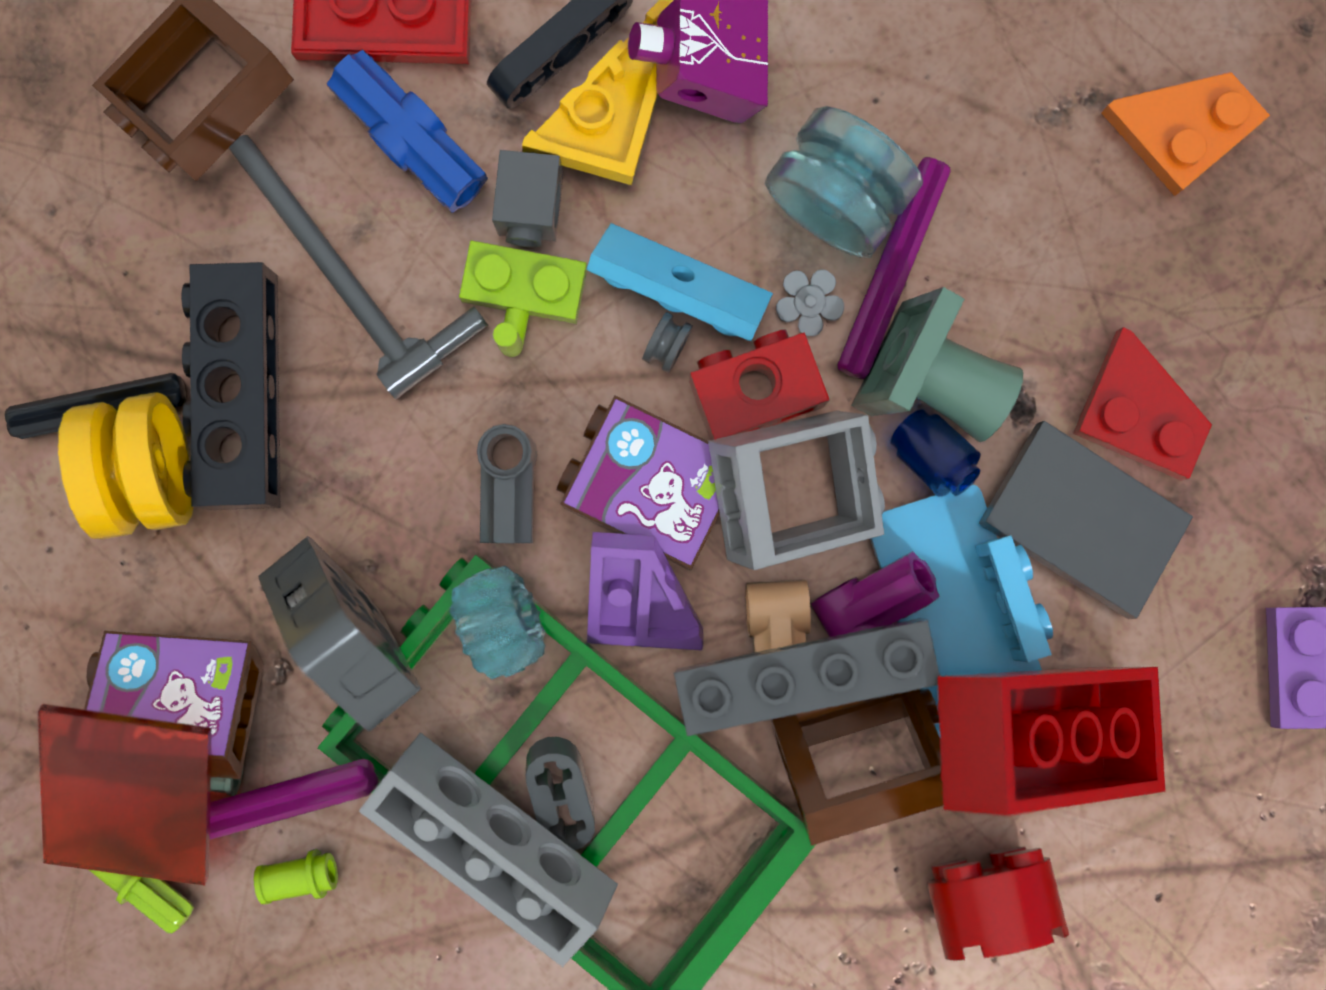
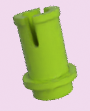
[254,849,338,905]

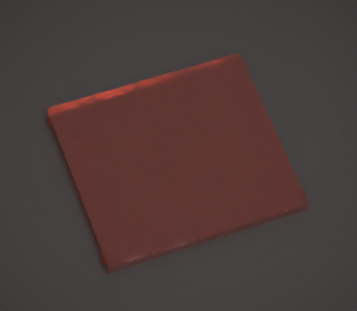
[37,704,212,886]

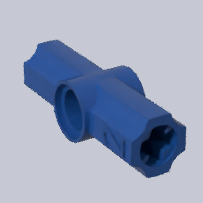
[326,50,488,213]

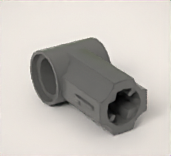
[477,424,537,543]

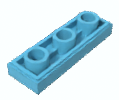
[587,223,773,341]

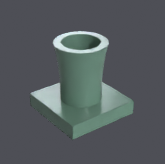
[851,287,1023,442]

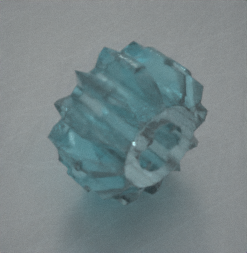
[450,566,546,679]

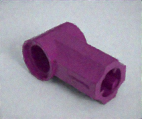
[810,551,940,637]

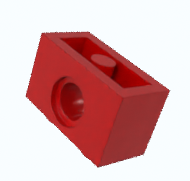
[689,329,830,440]

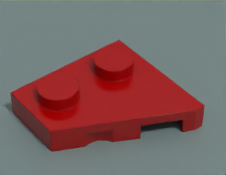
[1073,327,1212,481]

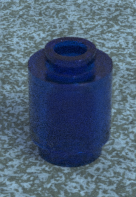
[890,409,981,497]

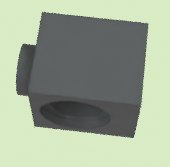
[492,150,564,247]

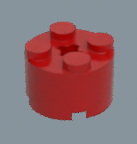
[927,846,1069,961]

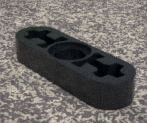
[487,0,633,109]

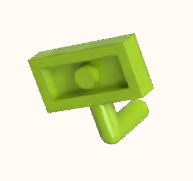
[459,240,587,357]

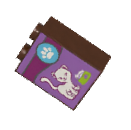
[556,395,720,571]
[71,631,264,779]

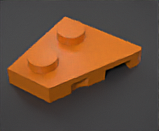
[1101,72,1270,196]

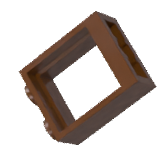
[92,0,294,181]
[771,688,943,846]

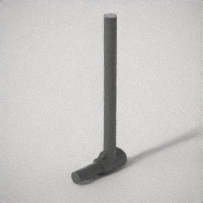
[229,135,488,399]

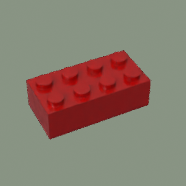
[937,667,1165,816]

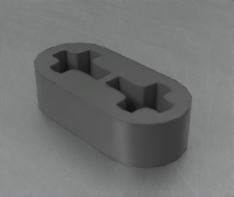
[525,737,595,850]

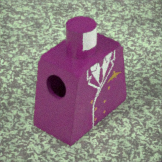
[628,0,768,123]

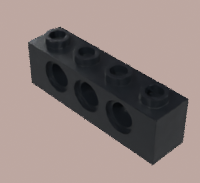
[181,262,281,510]

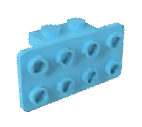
[870,484,1053,737]

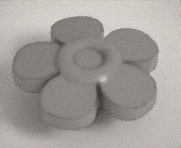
[776,269,844,336]

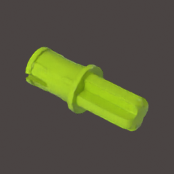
[77,831,194,934]

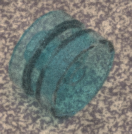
[765,106,923,258]

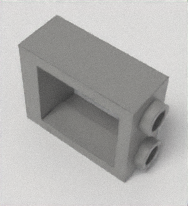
[708,411,885,570]

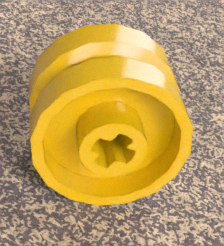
[58,392,194,540]

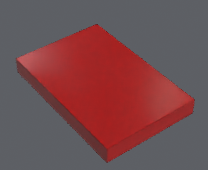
[291,0,471,64]

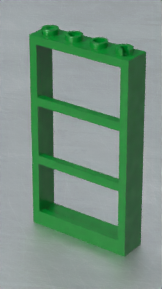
[317,555,815,990]

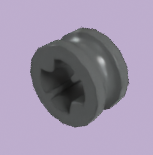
[642,312,693,373]

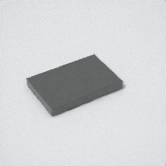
[978,421,1193,619]

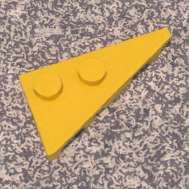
[522,0,673,185]

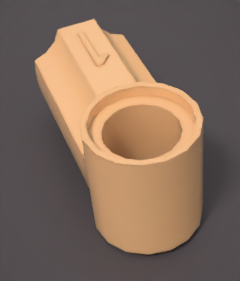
[745,580,811,652]

